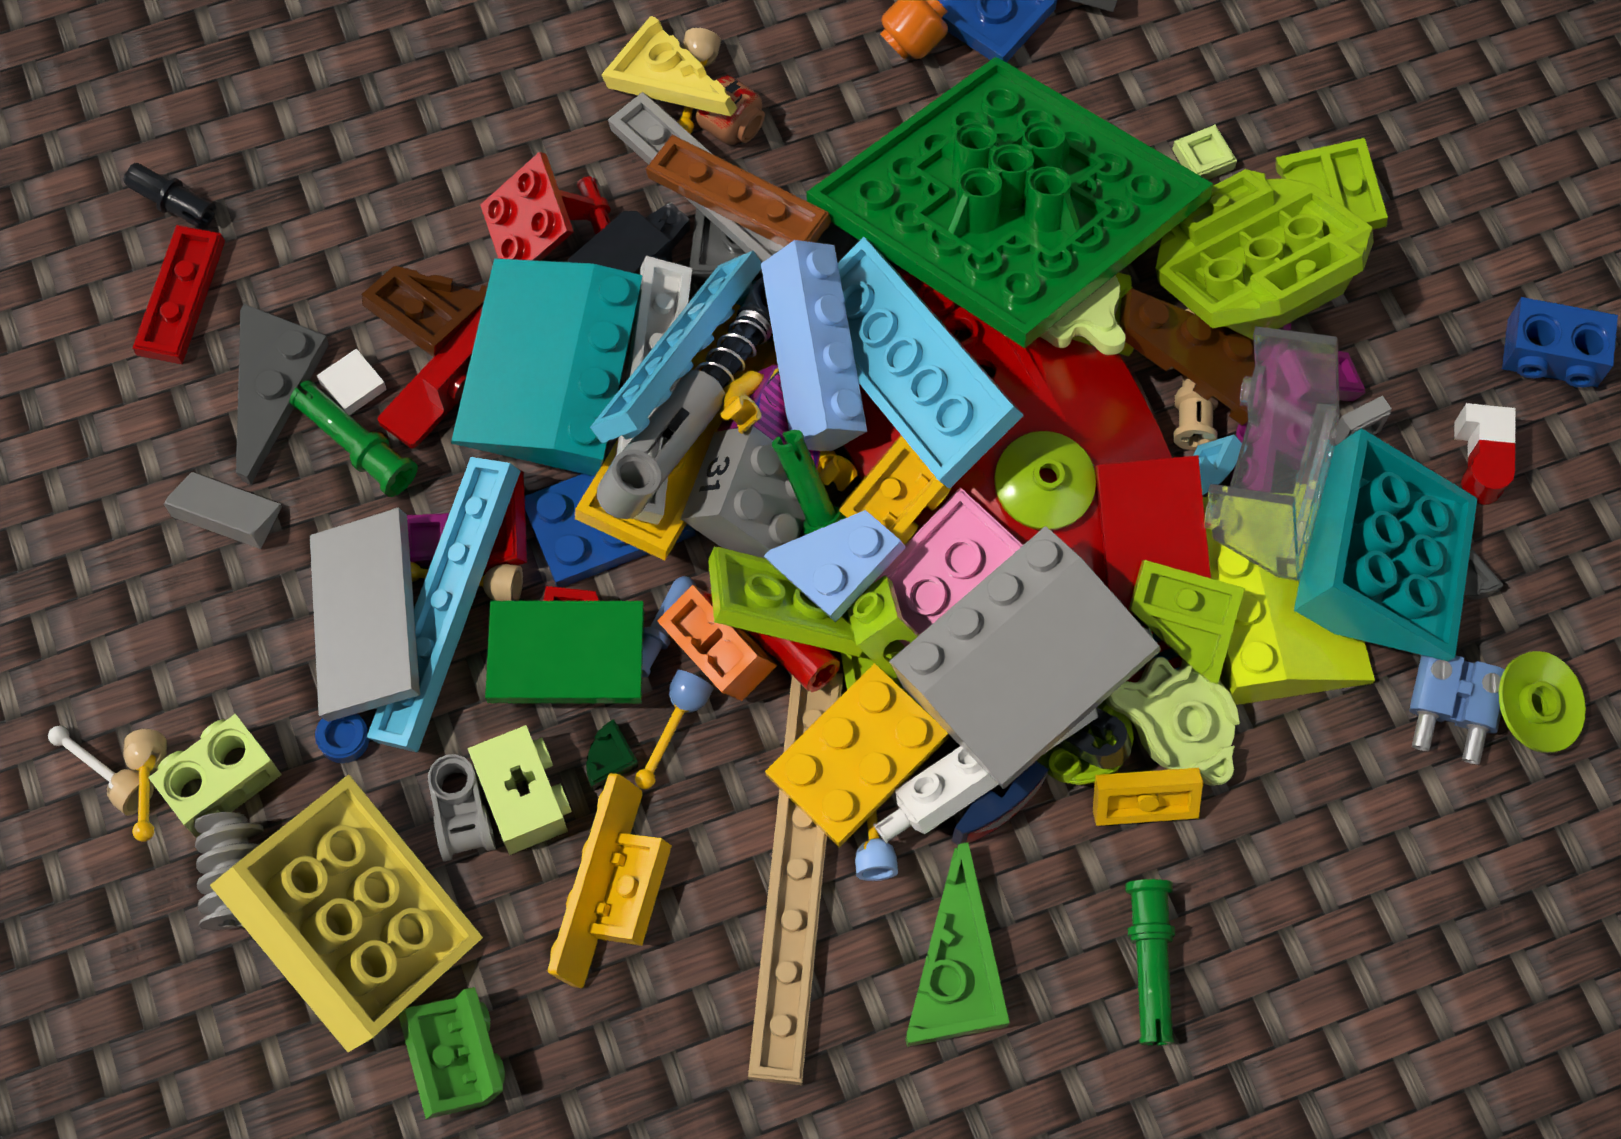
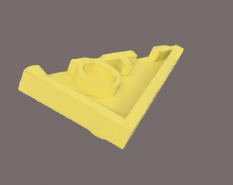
[601,16,737,116]

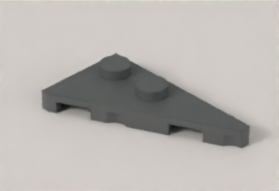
[236,304,329,485]

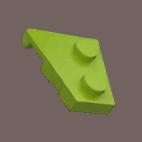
[1128,560,1245,684]

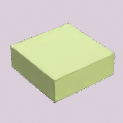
[1172,125,1237,180]

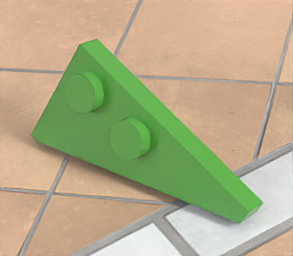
[905,842,1010,1047]

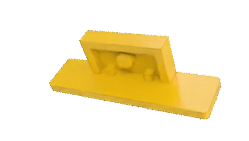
[839,435,951,545]
[548,773,672,988]

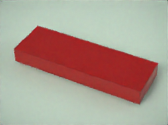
[132,225,225,365]

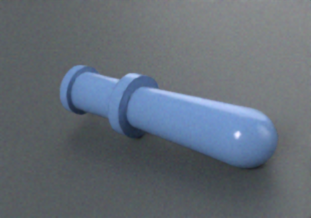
[642,576,696,677]

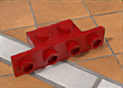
[378,305,483,449]

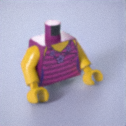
[717,365,857,492]

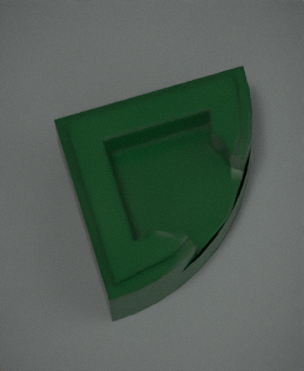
[586,719,638,791]

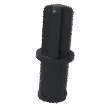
[123,163,216,230]

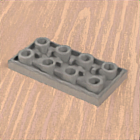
[310,508,420,722]

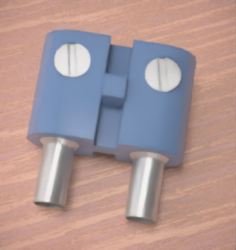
[1409,655,1505,765]

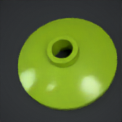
[994,431,1096,530]
[1499,651,1586,753]

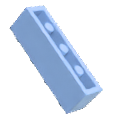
[761,240,867,451]

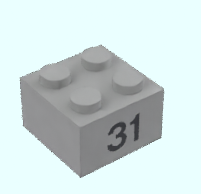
[681,426,806,558]

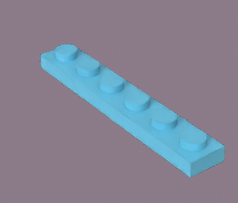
[590,251,762,443]
[367,457,520,753]

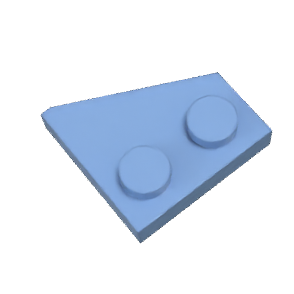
[764,510,906,622]

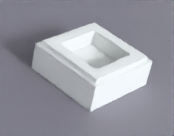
[317,348,387,415]

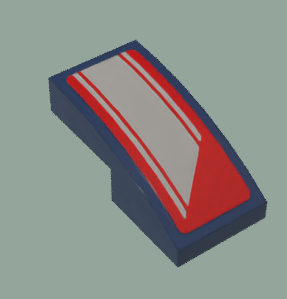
[952,761,1049,845]

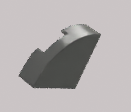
[1464,548,1503,600]

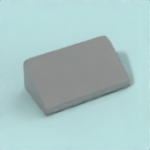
[164,472,282,549]

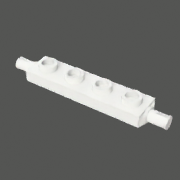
[874,708,1098,844]

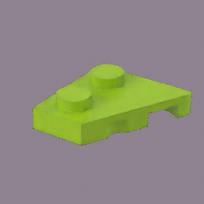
[1276,138,1388,230]

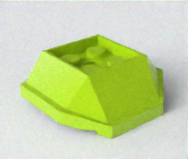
[1156,169,1374,341]

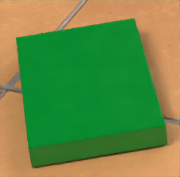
[485,601,644,704]

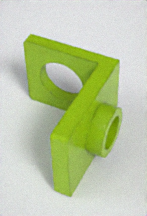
[848,575,920,679]

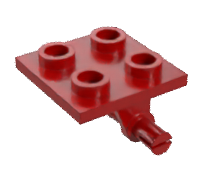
[480,152,611,261]

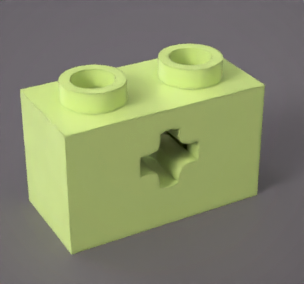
[468,725,572,855]

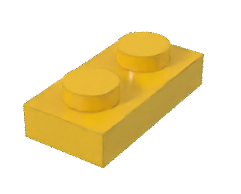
[1093,768,1203,826]

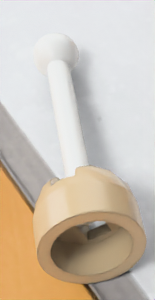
[48,726,155,816]

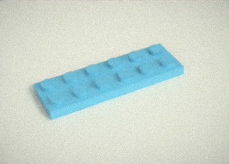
[838,237,1024,489]

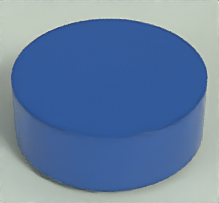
[315,714,370,763]

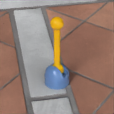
[635,670,714,789]

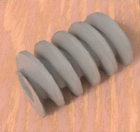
[194,812,264,930]

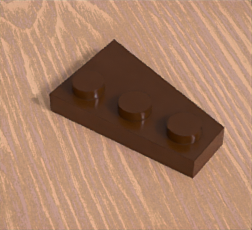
[1119,288,1256,426]

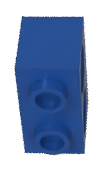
[1502,297,1618,388]

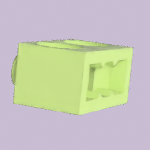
[148,714,282,838]

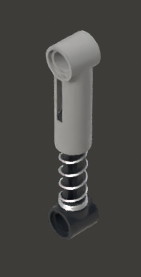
[597,277,774,519]

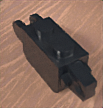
[569,202,690,275]

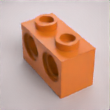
[657,585,777,701]

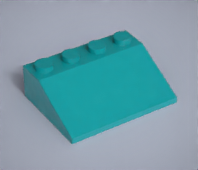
[451,258,643,476]
[1294,428,1478,661]

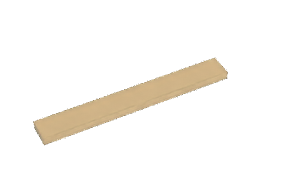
[748,673,843,1085]

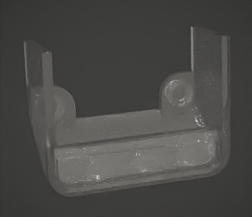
[1205,326,1340,581]

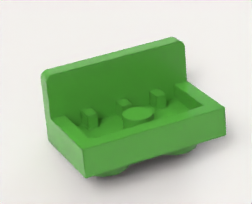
[398,987,505,1119]

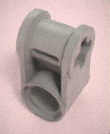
[428,754,496,861]

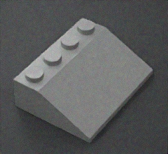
[889,526,1161,789]

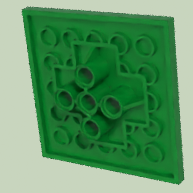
[806,57,1213,348]

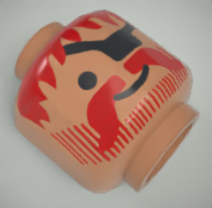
[696,75,765,145]

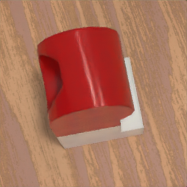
[1454,403,1515,505]

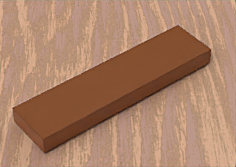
[646,134,831,247]

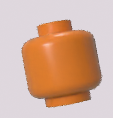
[880,0,948,60]

